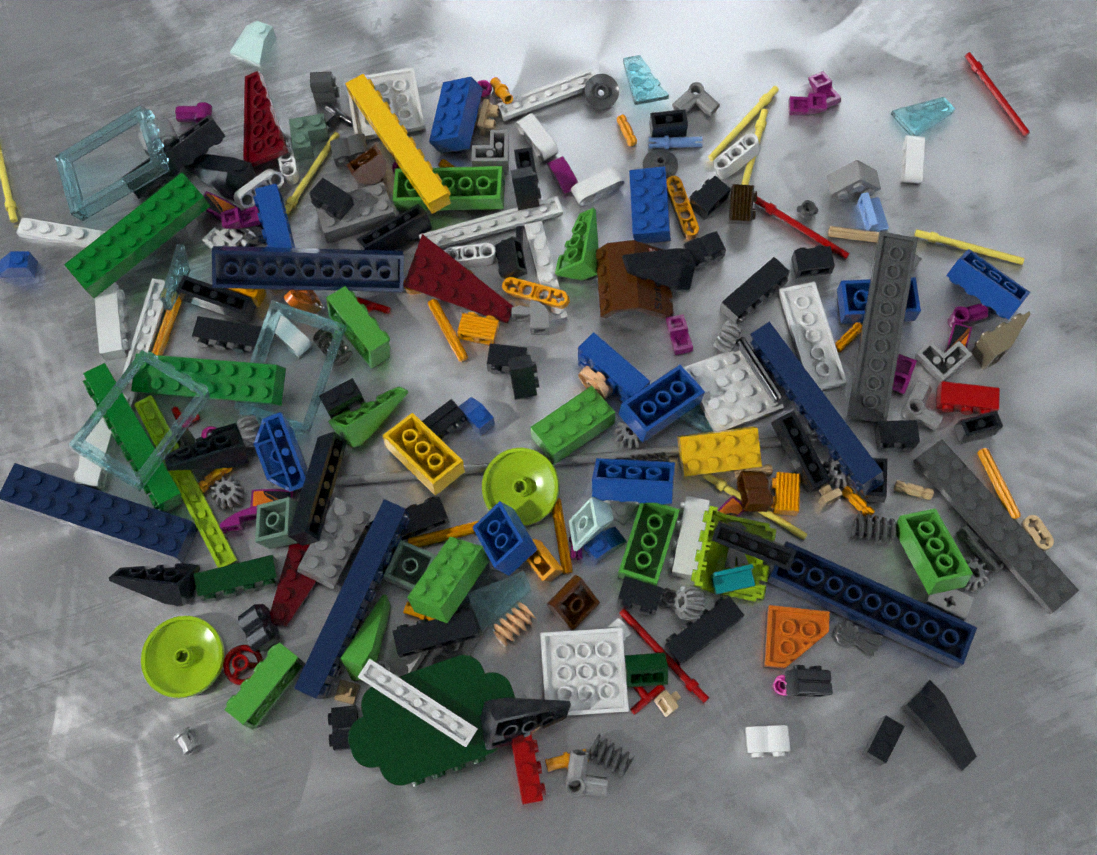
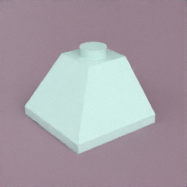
[230,21,277,65]
[569,497,614,551]

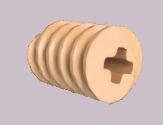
[492,602,537,647]

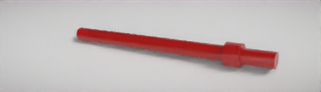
[964,52,1030,137]
[754,196,850,260]
[619,608,709,703]

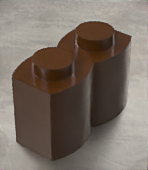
[737,471,773,512]

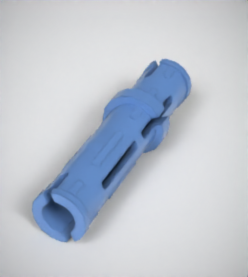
[648,135,703,150]

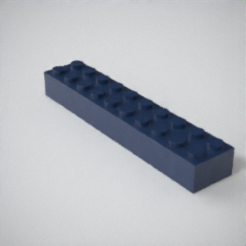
[211,246,404,292]
[750,321,884,496]
[0,463,198,563]
[294,499,411,699]
[767,541,977,669]

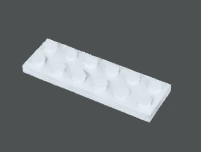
[778,282,847,390]

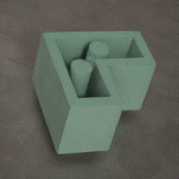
[289,113,329,160]

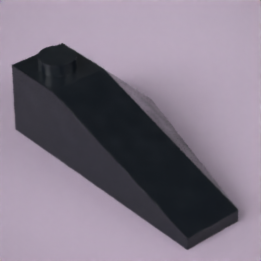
[184,154,255,201]
[622,248,696,292]
[163,423,249,471]
[109,563,200,606]
[900,680,977,771]
[481,698,571,750]

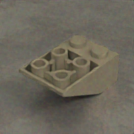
[971,312,1031,370]

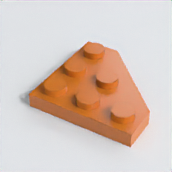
[764,605,830,669]

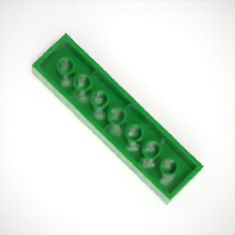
[64,172,211,298]
[131,354,286,406]
[82,363,183,512]

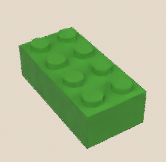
[326,286,391,369]
[530,386,616,465]
[618,503,680,586]
[896,508,973,595]
[407,537,489,623]
[224,642,306,730]

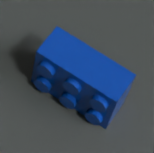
[472,501,538,576]

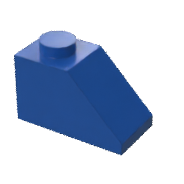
[0,251,38,278]
[458,397,495,436]
[584,526,627,565]

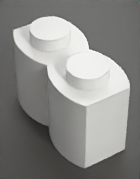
[744,725,790,758]

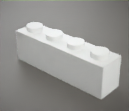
[95,283,130,361]
[73,411,116,492]
[668,496,710,580]

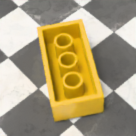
[383,413,465,496]
[677,426,762,476]

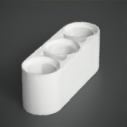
[516,113,559,161]
[278,132,300,185]
[714,133,760,179]
[902,135,925,184]
[571,167,625,206]
[234,169,284,208]
[444,243,496,269]
[262,309,313,357]

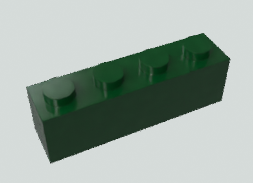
[194,555,280,602]

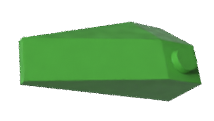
[555,207,599,281]
[328,386,408,447]
[341,594,391,682]

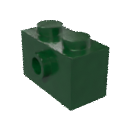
[624,653,668,687]

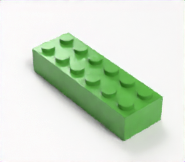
[393,166,505,211]

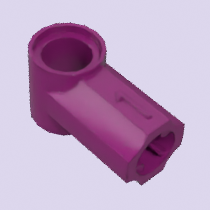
[175,102,212,123]
[947,303,989,327]

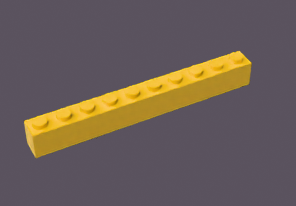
[345,74,451,214]

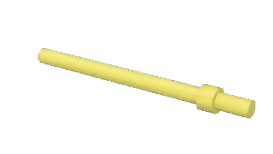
[708,86,779,161]
[741,109,768,185]
[285,132,340,216]
[0,146,18,223]
[914,229,1025,265]
[703,473,807,541]

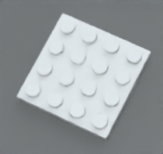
[345,67,425,140]
[684,343,784,431]
[540,628,629,716]

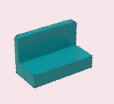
[710,564,755,595]

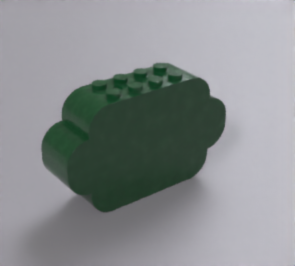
[348,655,515,786]

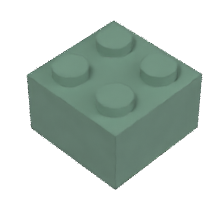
[255,497,298,549]
[384,540,437,592]

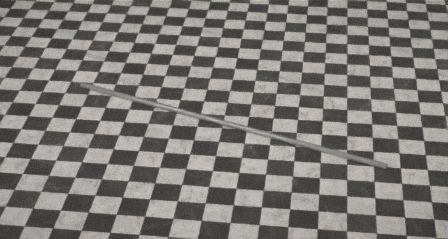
[274,433,819,490]

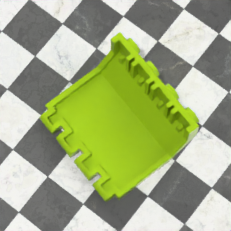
[691,506,777,602]

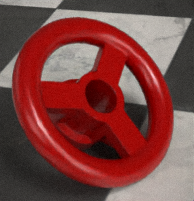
[223,645,263,685]

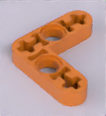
[284,289,324,314]

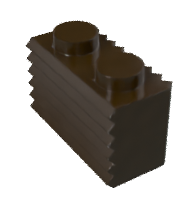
[728,184,757,224]

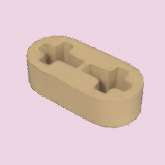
[1021,515,1054,551]

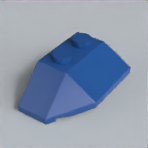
[254,412,307,492]

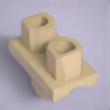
[475,99,499,136]

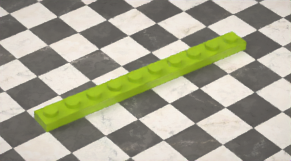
[134,395,238,568]

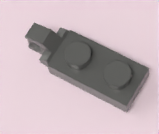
[956,525,1005,574]

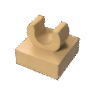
[818,483,842,508]
[334,679,361,706]
[654,690,681,717]

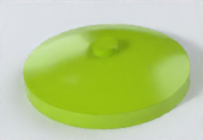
[482,448,560,526]
[141,616,224,699]

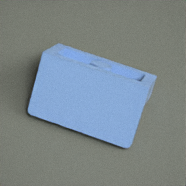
[858,193,889,232]

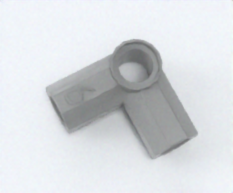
[672,82,720,116]
[901,382,943,431]
[565,749,608,797]

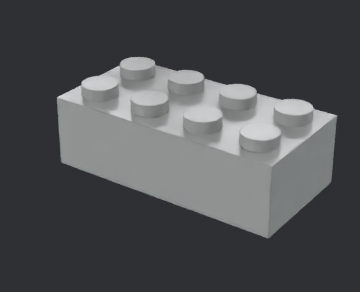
[315,182,395,243]
[297,497,371,589]

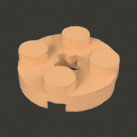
[578,365,613,400]

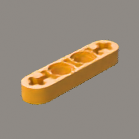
[667,176,699,240]
[502,277,570,309]

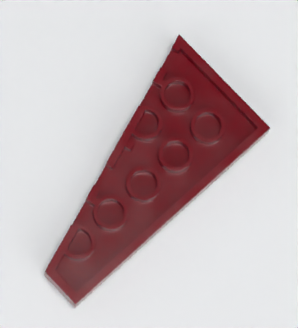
[243,71,289,167]
[403,234,514,324]
[270,543,317,627]

